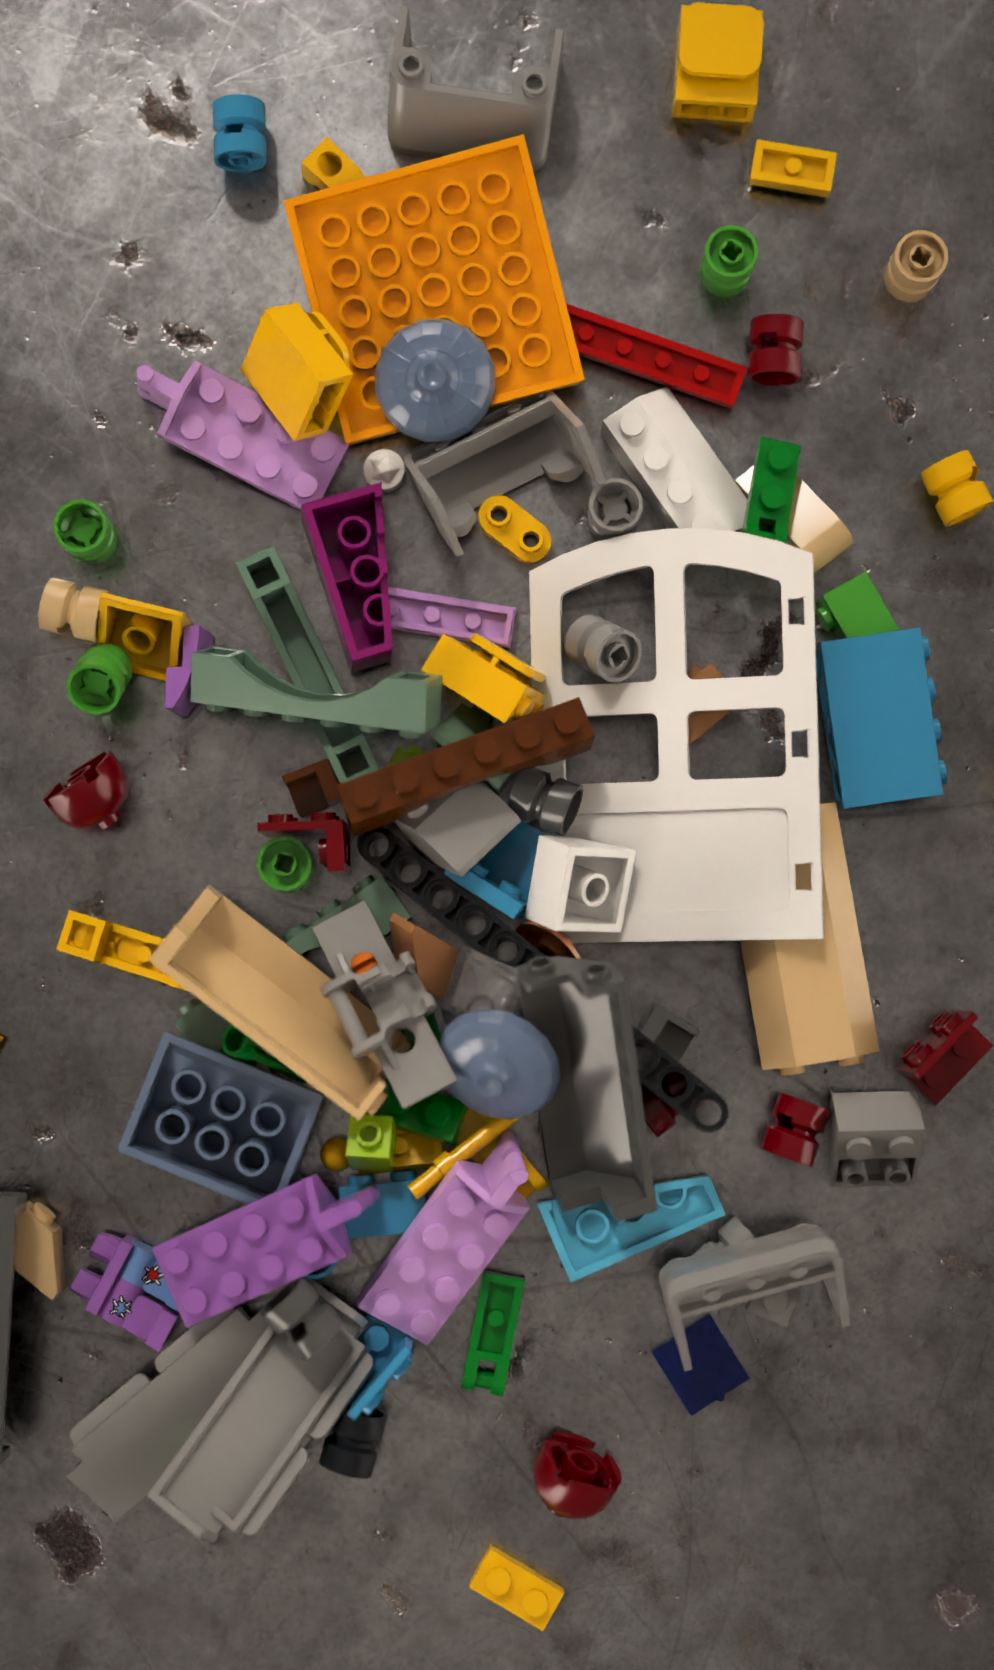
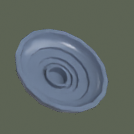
[375,319,496,442]
[439,1009,560,1119]

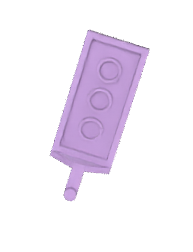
[136,360,349,511]
[356,1131,530,1346]

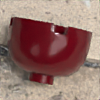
[42,751,129,829]
[533,1432,622,1519]

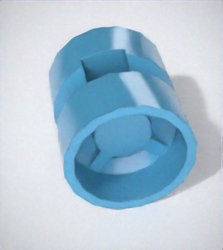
[212,94,267,172]

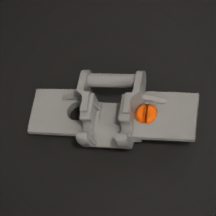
[312,900,458,1109]

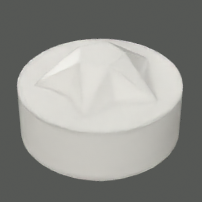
[364,449,405,493]

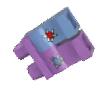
[70,1232,180,1352]

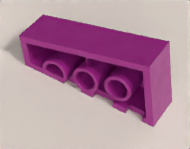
[301,482,393,673]

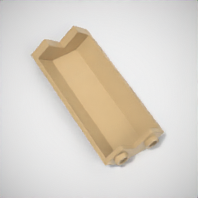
[740,802,880,1076]
[148,885,412,1121]

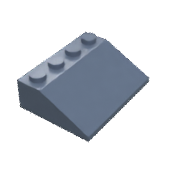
[117,1031,324,1204]

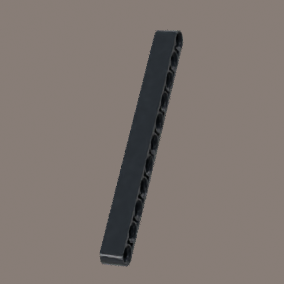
[357,826,729,1133]

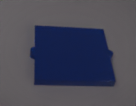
[651,1313,750,1416]

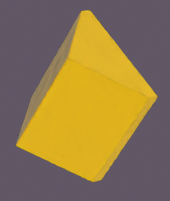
[97,592,193,681]

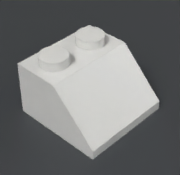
[524,835,636,933]

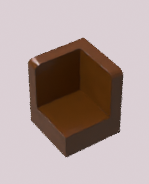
[282,758,340,818]

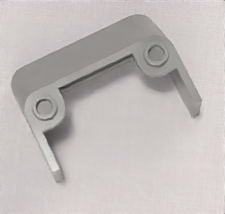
[387,5,564,172]
[404,391,606,557]
[659,1224,850,1372]

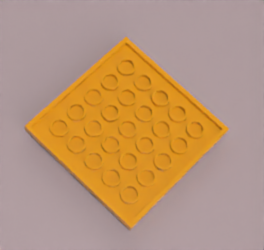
[283,134,585,445]

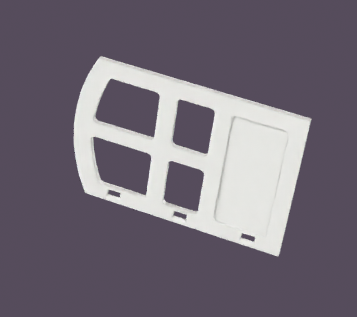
[529,528,824,943]

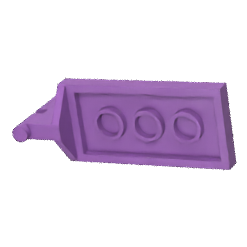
[151,1173,380,1328]

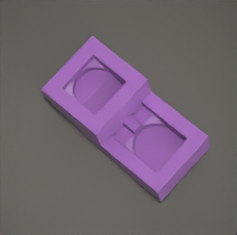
[165,625,214,717]

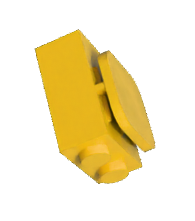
[672,2,764,123]
[240,303,354,441]
[421,632,547,724]

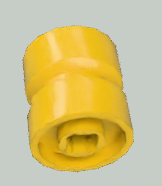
[920,450,994,527]

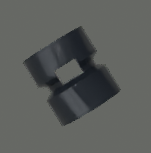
[319,1401,388,1479]

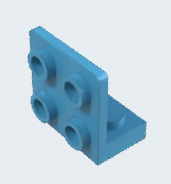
[444,820,548,919]
[347,1313,414,1420]

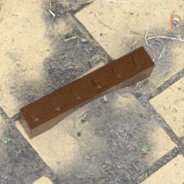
[337,697,595,837]

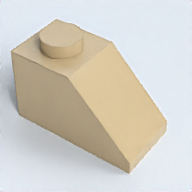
[14,1201,66,1301]

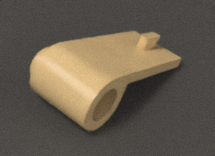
[735,467,853,574]

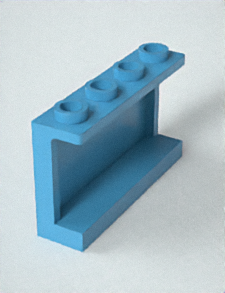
[816,627,947,809]

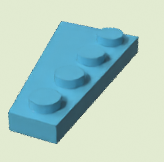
[537,1174,726,1283]

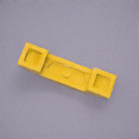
[56,910,189,992]

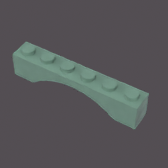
[235,545,380,783]
[190,646,442,738]
[174,875,413,1053]

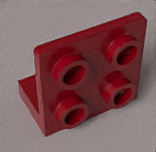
[257,812,352,876]
[896,1010,994,1106]

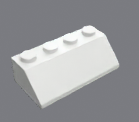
[600,387,748,566]

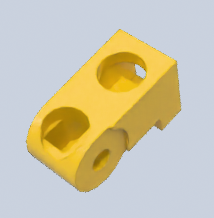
[302,137,366,190]

